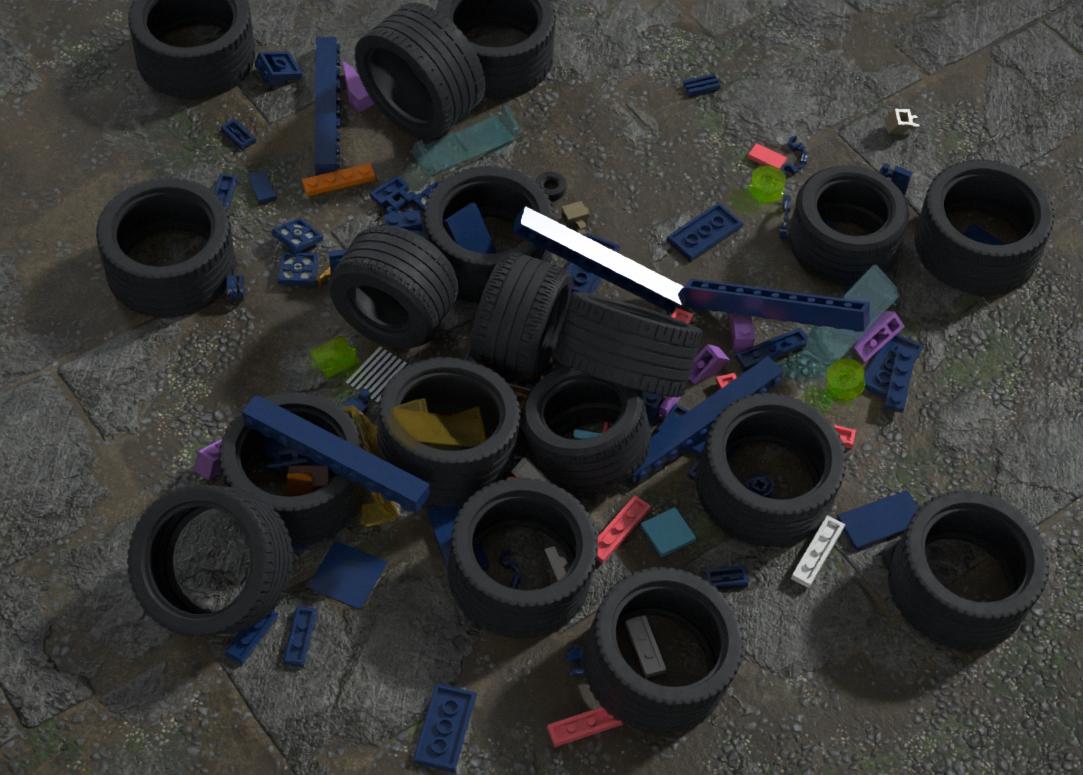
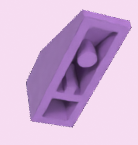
[853,310,905,362]
[729,314,755,352]

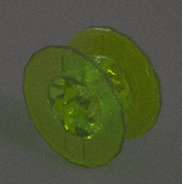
[749,165,786,203]
[826,358,866,401]

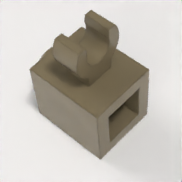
[885,109,919,135]
[561,201,590,235]

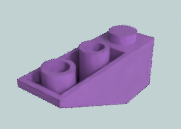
[343,62,374,112]
[194,439,222,480]

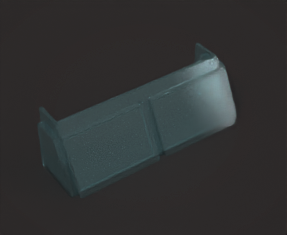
[411,105,520,175]
[805,265,900,370]

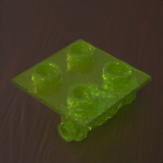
[309,335,361,378]

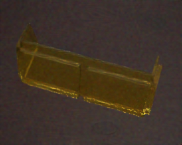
[390,398,487,447]
[342,406,399,527]

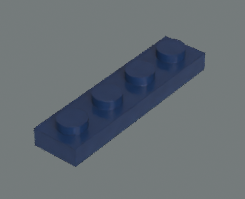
[735,328,810,371]
[884,345,917,413]

